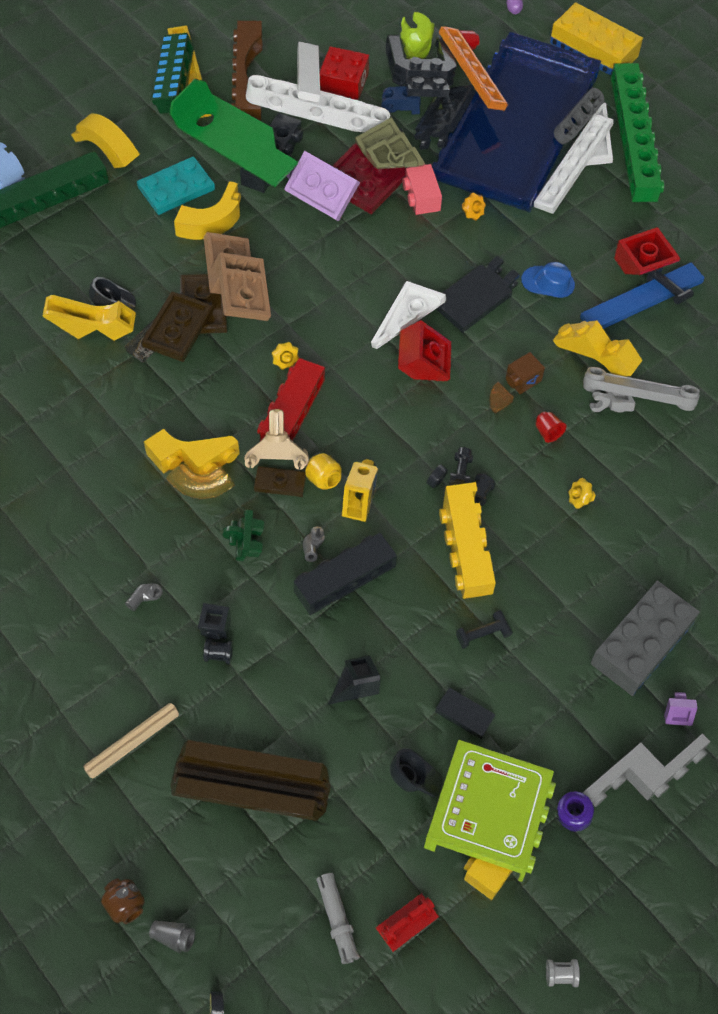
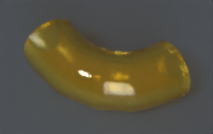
[166,463,235,499]

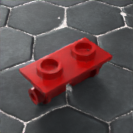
[376,893,439,952]

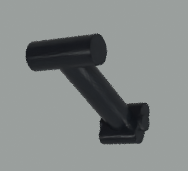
[647,267,694,304]
[456,610,513,649]

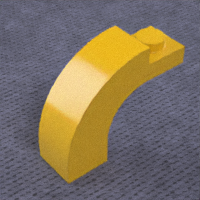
[71,113,140,168]
[174,181,241,240]

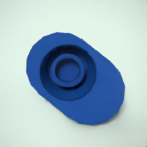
[522,262,575,298]

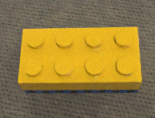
[550,2,643,75]

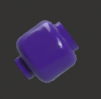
[557,791,594,832]

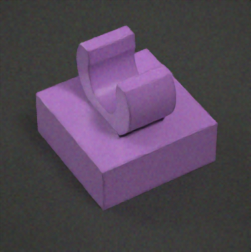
[664,692,697,726]

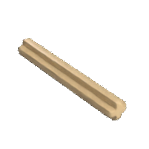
[84,703,179,778]

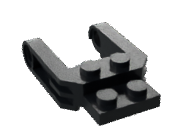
[386,35,456,97]

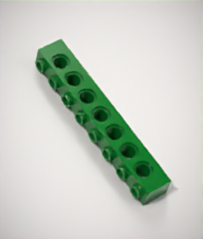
[611,63,664,202]

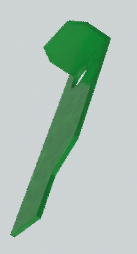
[170,79,299,187]

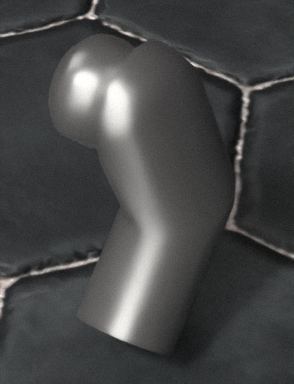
[303,526,325,562]
[125,584,163,611]

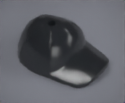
[89,277,136,311]
[389,748,442,798]

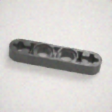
[554,88,604,144]

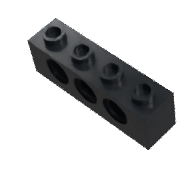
[240,113,303,193]

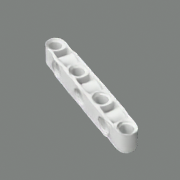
[246,75,390,133]

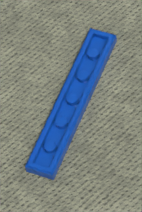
[580,262,705,329]

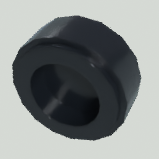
[426,464,448,489]
[210,991,224,1014]

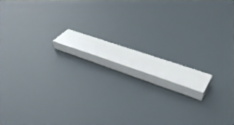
[297,42,320,102]
[534,113,613,214]

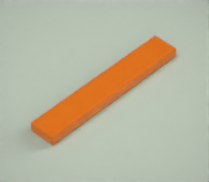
[439,26,508,111]

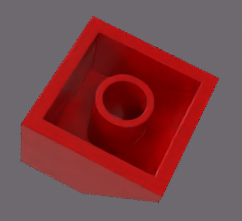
[614,227,680,275]
[398,320,451,381]

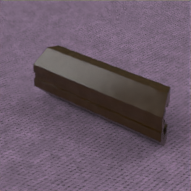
[170,740,330,821]

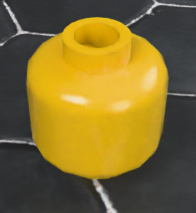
[305,453,342,490]

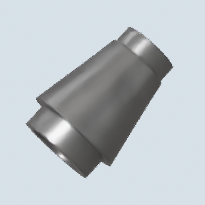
[149,920,195,953]

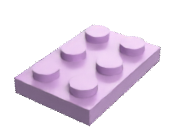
[284,151,360,221]

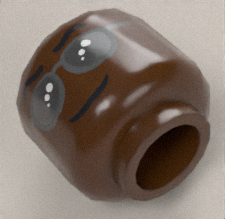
[101,878,145,924]

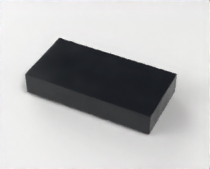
[435,688,495,739]

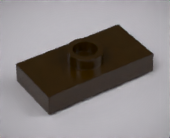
[254,466,306,497]

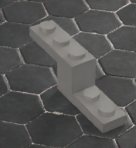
[583,734,710,807]

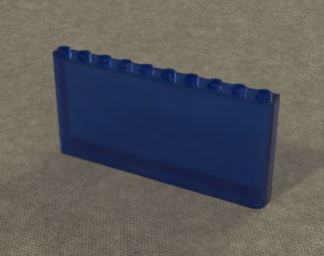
[432,32,601,213]

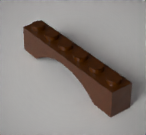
[232,21,262,122]

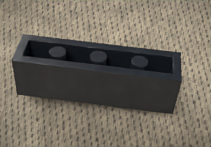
[294,533,397,616]

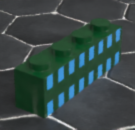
[151,33,194,114]

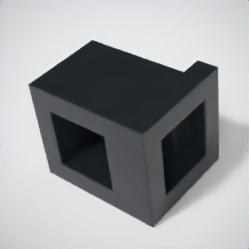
[198,603,231,640]

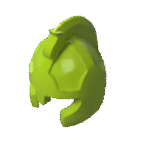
[400,12,434,59]

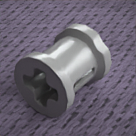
[546,959,579,987]

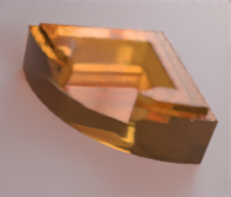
[490,382,514,413]

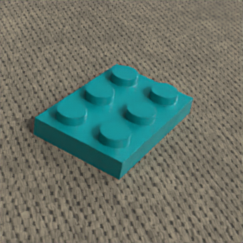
[137,156,215,215]

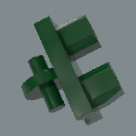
[222,509,264,562]

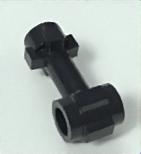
[449,447,473,486]

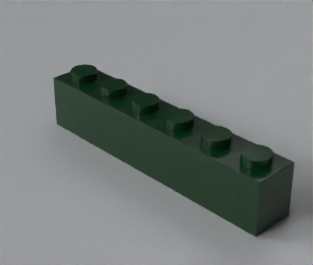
[0,151,109,228]

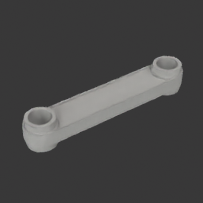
[583,367,700,411]

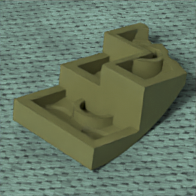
[355,117,425,169]

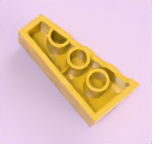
[439,482,496,599]

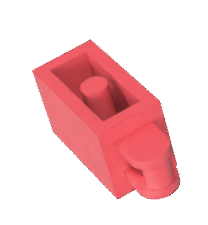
[402,164,442,215]

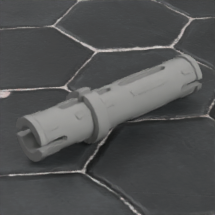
[316,873,360,964]

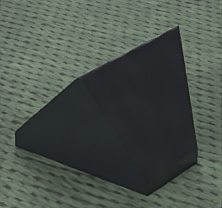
[328,655,380,705]

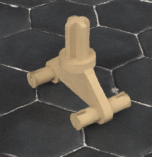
[244,409,309,470]

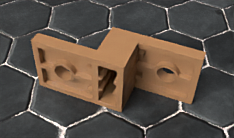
[204,232,271,321]

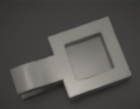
[589,391,636,412]

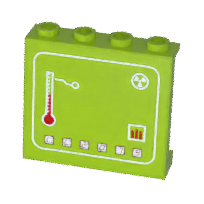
[424,740,556,882]

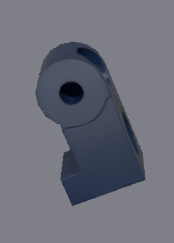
[381,86,421,115]

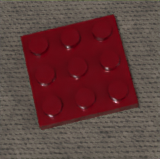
[332,143,406,215]

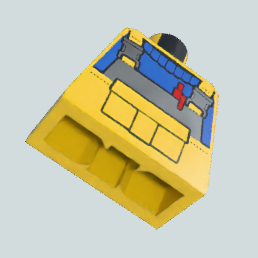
[342,459,378,522]

